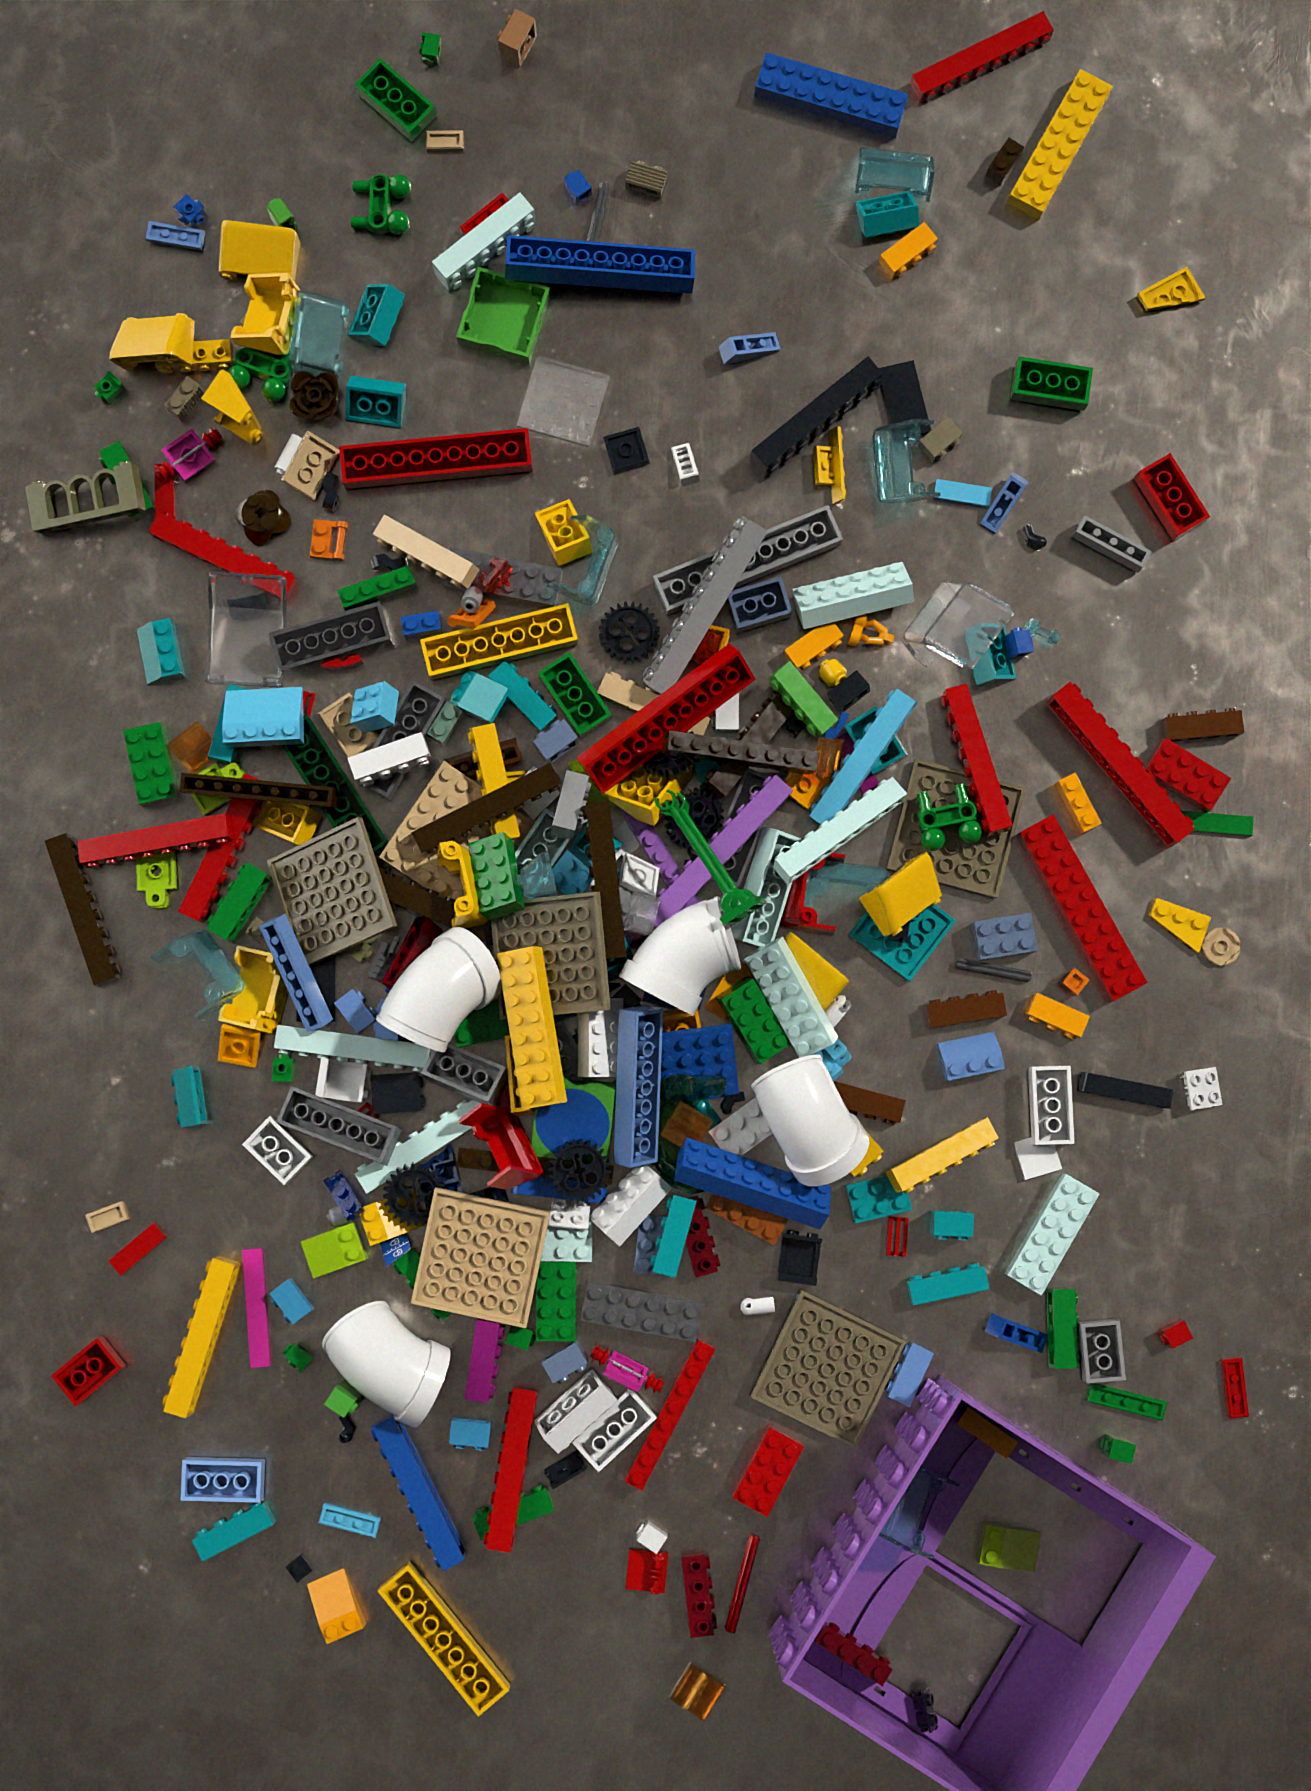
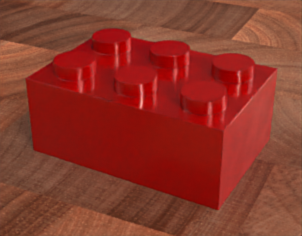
[51,1335,126,1407]

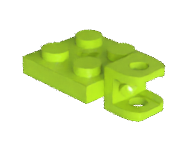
[191,763,245,816]
[136,851,177,909]

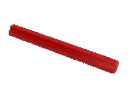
[725,1535,760,1633]

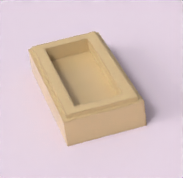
[426,130,464,151]
[85,1201,129,1233]

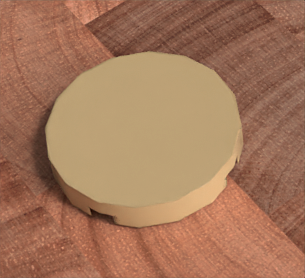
[1201,928,1241,966]

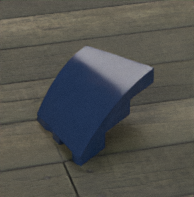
[418,1144,463,1208]

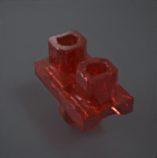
[478,557,513,595]
[691,629,722,665]

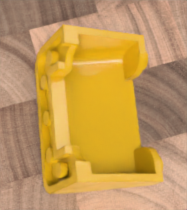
[219,220,300,282]
[231,273,303,355]
[110,313,195,370]
[201,369,262,445]
[437,841,488,928]
[859,852,942,937]
[784,932,849,1011]
[218,945,288,1034]

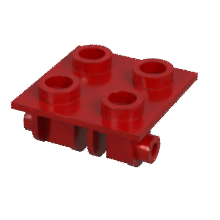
[626,1549,669,1595]

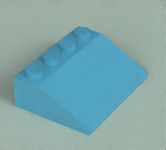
[222,687,304,748]

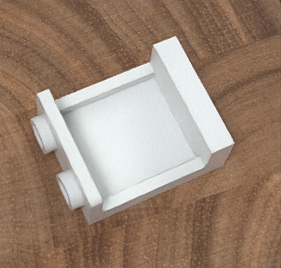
[315,1058,372,1103]

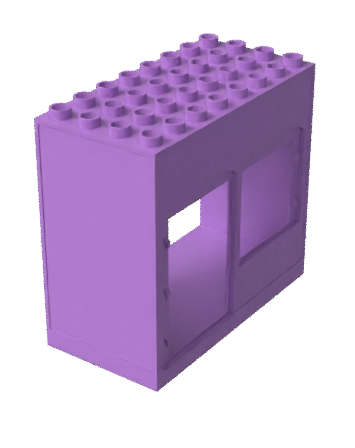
[769,1375,1216,1791]

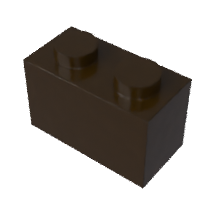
[985,137,1024,186]

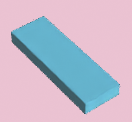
[933,479,992,508]
[318,1503,381,1538]

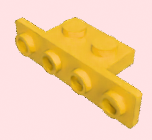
[813,426,846,504]

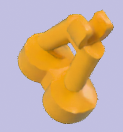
[847,614,895,647]

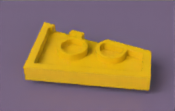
[1137,267,1205,311]

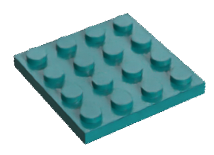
[849,905,956,982]

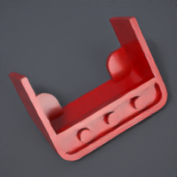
[780,853,845,935]
[458,1103,543,1190]

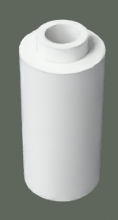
[274,434,303,477]

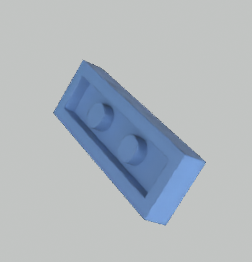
[145,221,205,251]

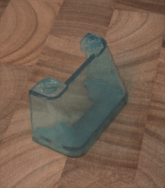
[290,291,350,378]

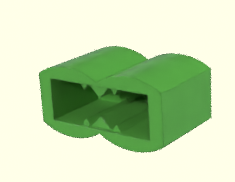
[267,198,298,231]

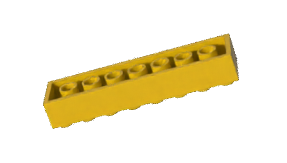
[1007,69,1113,220]
[420,603,578,680]
[497,946,567,1110]
[162,1256,241,1419]
[378,1561,510,1717]

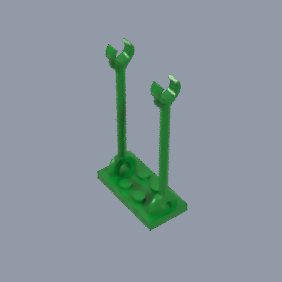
[655,789,767,925]

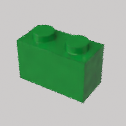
[1100,1434,1136,1464]

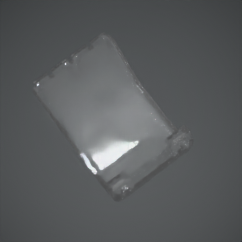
[204,571,287,687]
[901,580,1014,669]

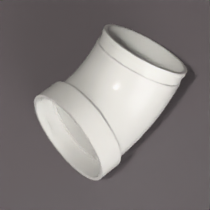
[619,896,741,1015]
[376,927,502,1052]
[751,1055,869,1186]
[322,1301,450,1428]

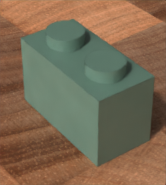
[427,701,465,746]

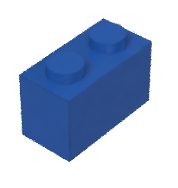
[400,611,443,640]

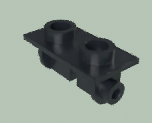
[912,1687,938,1733]

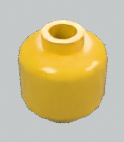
[819,659,847,687]

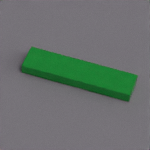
[1180,810,1253,836]
[1086,1383,1167,1421]

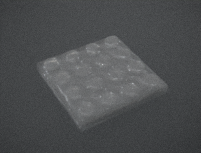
[517,355,610,448]

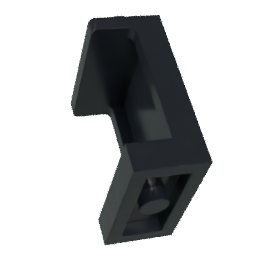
[371,1072,424,1114]
[777,1230,822,1286]

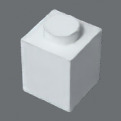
[636,1521,668,1554]

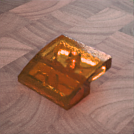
[167,721,212,774]
[812,737,845,777]
[660,1101,714,1148]
[670,1664,726,1721]

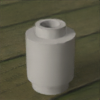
[461,586,483,613]
[327,1203,357,1228]

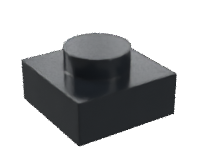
[285,1554,314,1583]

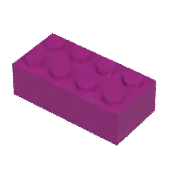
[464,1318,505,1403]

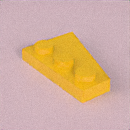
[1149,898,1211,954]

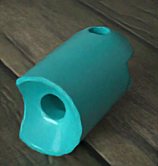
[692,1098,722,1131]

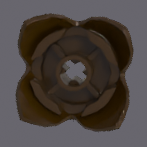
[289,371,339,419]
[235,490,291,546]

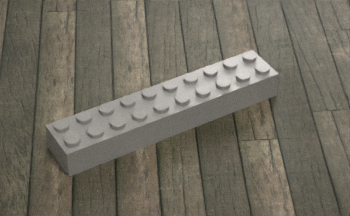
[653,505,843,615]
[642,516,768,694]

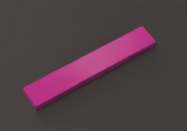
[242,1248,271,1368]

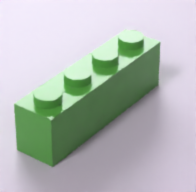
[767,661,838,737]
[324,1379,364,1418]

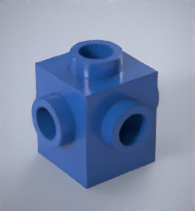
[174,194,206,228]

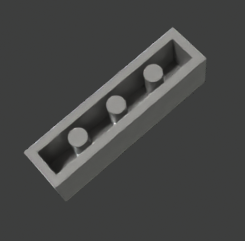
[1072,515,1152,573]

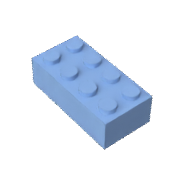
[181,1457,265,1503]

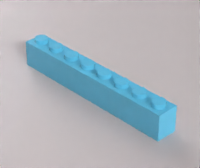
[809,689,918,824]

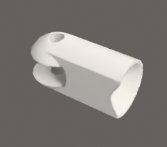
[824,995,851,1028]
[741,1297,775,1316]

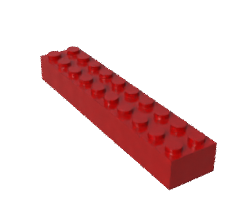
[339,428,533,489]
[576,643,756,794]
[1046,682,1195,848]
[1017,814,1148,1002]

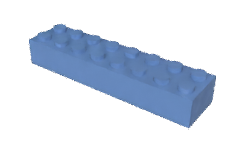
[614,1005,663,1168]

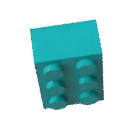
[844,1175,912,1224]

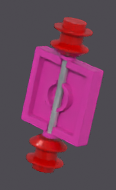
[154,428,222,482]
[589,1344,664,1395]

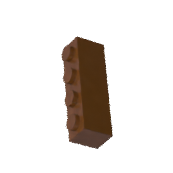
[1162,708,1244,742]
[443,737,522,777]
[925,990,1007,1028]
[833,1081,906,1125]

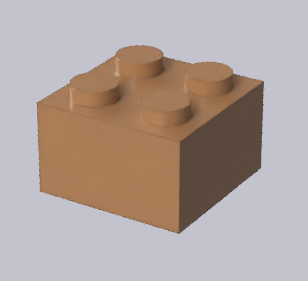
[497,9,537,67]

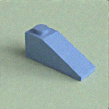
[719,332,781,364]
[980,472,1029,533]

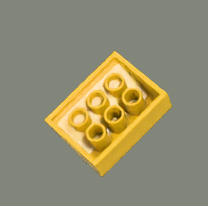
[602,765,693,826]

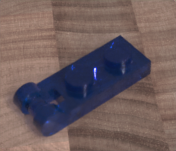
[323,1169,365,1222]

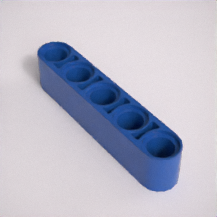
[511,1177,607,1203]

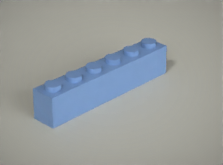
[259,914,333,1032]

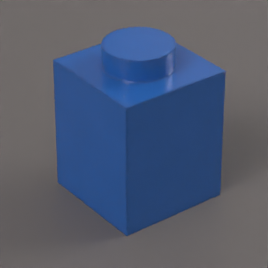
[564,170,592,205]
[1004,628,1034,658]

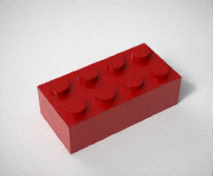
[1134,453,1210,541]
[1144,738,1231,813]
[732,1424,805,1517]

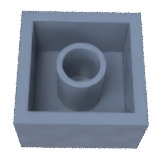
[533,719,579,764]
[541,1339,588,1384]

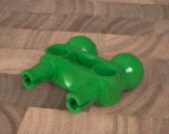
[351,174,411,235]
[227,346,296,402]
[917,784,983,851]

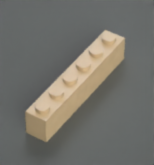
[373,515,480,589]
[597,672,711,735]

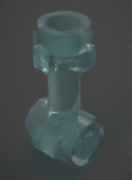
[1024,618,1061,644]

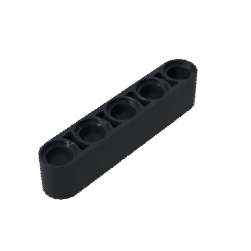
[1077,1072,1174,1109]

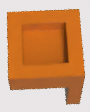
[1062,968,1089,996]

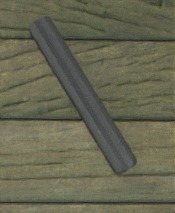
[587,182,610,242]
[956,958,1032,982]

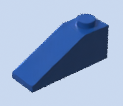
[985,1313,1048,1353]

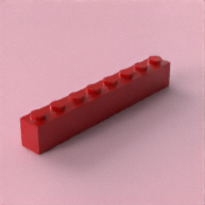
[910,11,1054,102]
[148,512,297,602]
[941,683,1013,836]
[178,773,262,923]
[77,813,234,868]
[624,1338,716,1491]
[484,1388,538,1553]

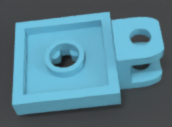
[811,1039,852,1081]

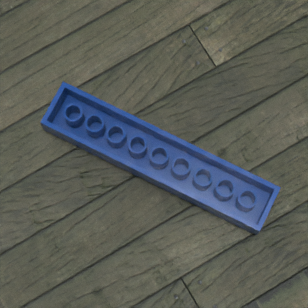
[505,235,695,294]

